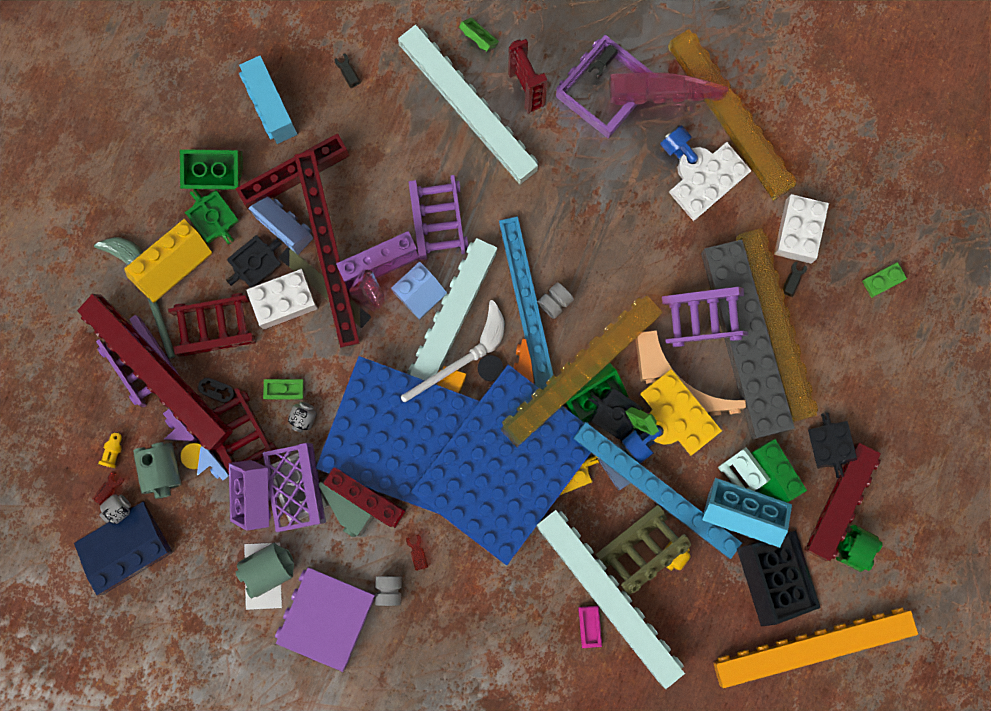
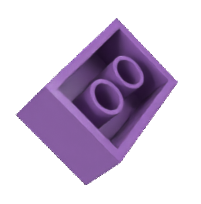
[229,460,271,531]

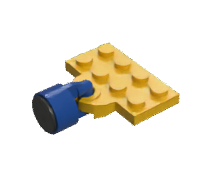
[622,369,722,464]

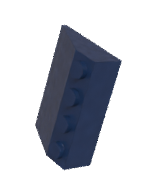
[74,502,173,595]

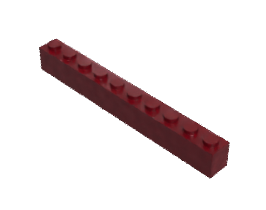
[294,151,360,348]
[77,294,233,450]

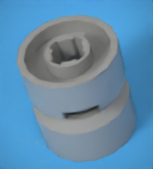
[537,282,574,319]
[375,576,402,606]

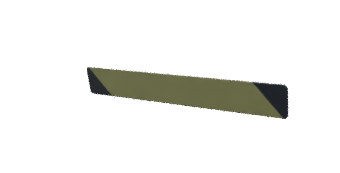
[279,247,371,328]

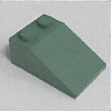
[319,482,374,537]

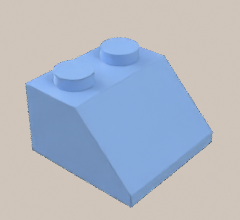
[391,262,447,320]

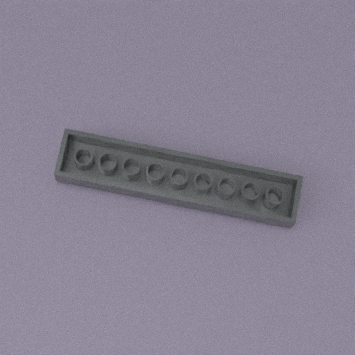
[701,240,795,440]

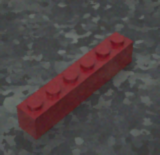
[235,133,349,211]
[804,443,881,561]

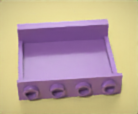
[275,567,375,672]

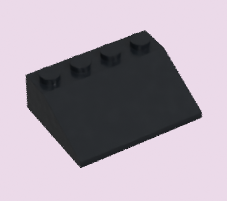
[737,530,821,627]

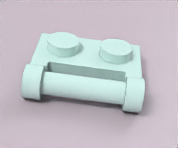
[718,447,770,491]

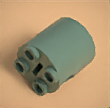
[133,442,182,499]
[235,542,294,599]

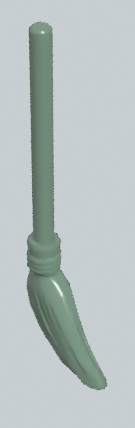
[94,237,175,359]

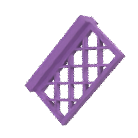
[263,443,326,532]

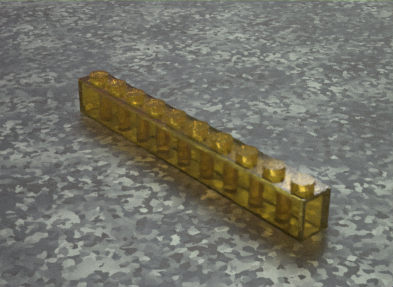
[668,29,796,201]
[736,228,818,422]
[501,295,663,447]

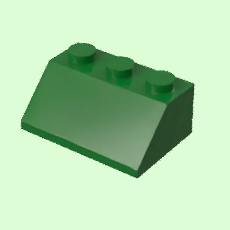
[180,150,243,190]
[557,358,629,423]
[751,439,807,503]

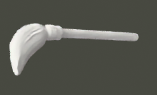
[401,300,505,402]

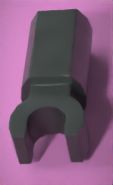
[588,45,618,79]
[334,53,361,88]
[781,262,807,297]

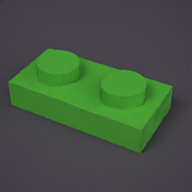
[458,18,499,52]
[862,262,907,298]
[263,379,304,400]
[625,407,659,435]

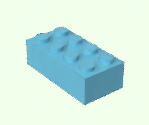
[239,56,298,144]
[702,478,792,547]

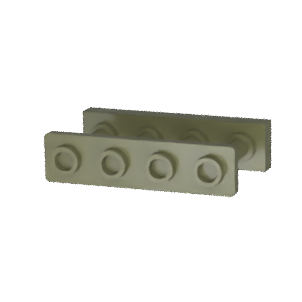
[596,505,691,595]

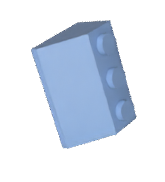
[248,197,313,255]

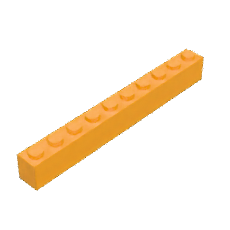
[713,607,918,688]

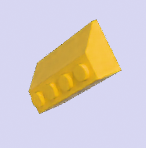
[124,219,212,303]

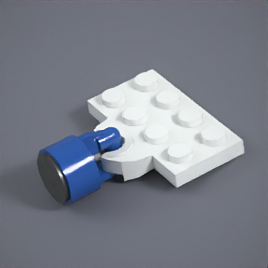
[660,125,751,221]

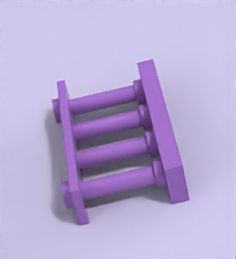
[408,175,468,260]
[336,231,419,291]
[662,287,748,347]
[96,315,179,407]

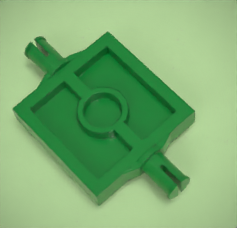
[185,189,240,245]

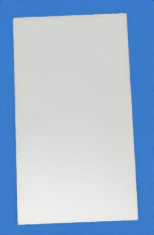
[244,543,282,610]

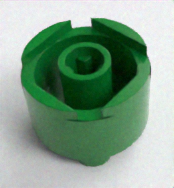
[836,525,883,572]

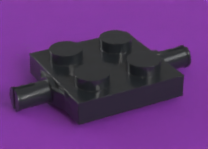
[226,235,282,288]
[588,387,644,441]
[808,412,857,478]

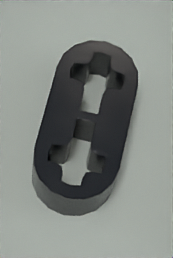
[198,378,236,403]

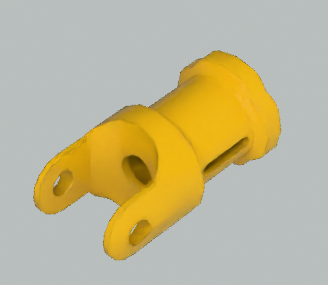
[98,433,122,469]

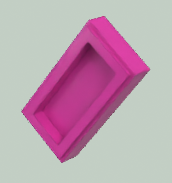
[578,606,602,648]

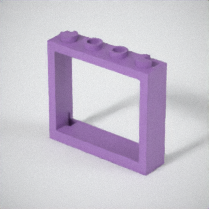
[556,35,658,139]

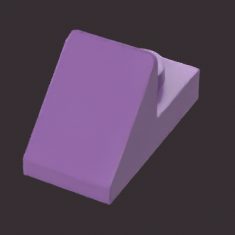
[163,409,199,442]

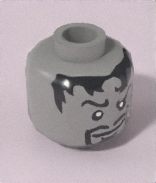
[288,402,317,432]
[100,494,131,524]

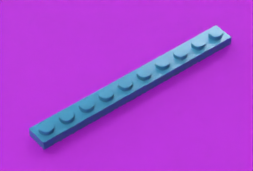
[499,217,560,404]
[573,422,742,559]

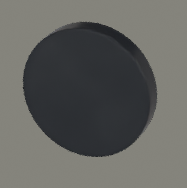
[477,355,503,381]

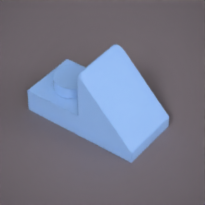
[197,446,229,480]

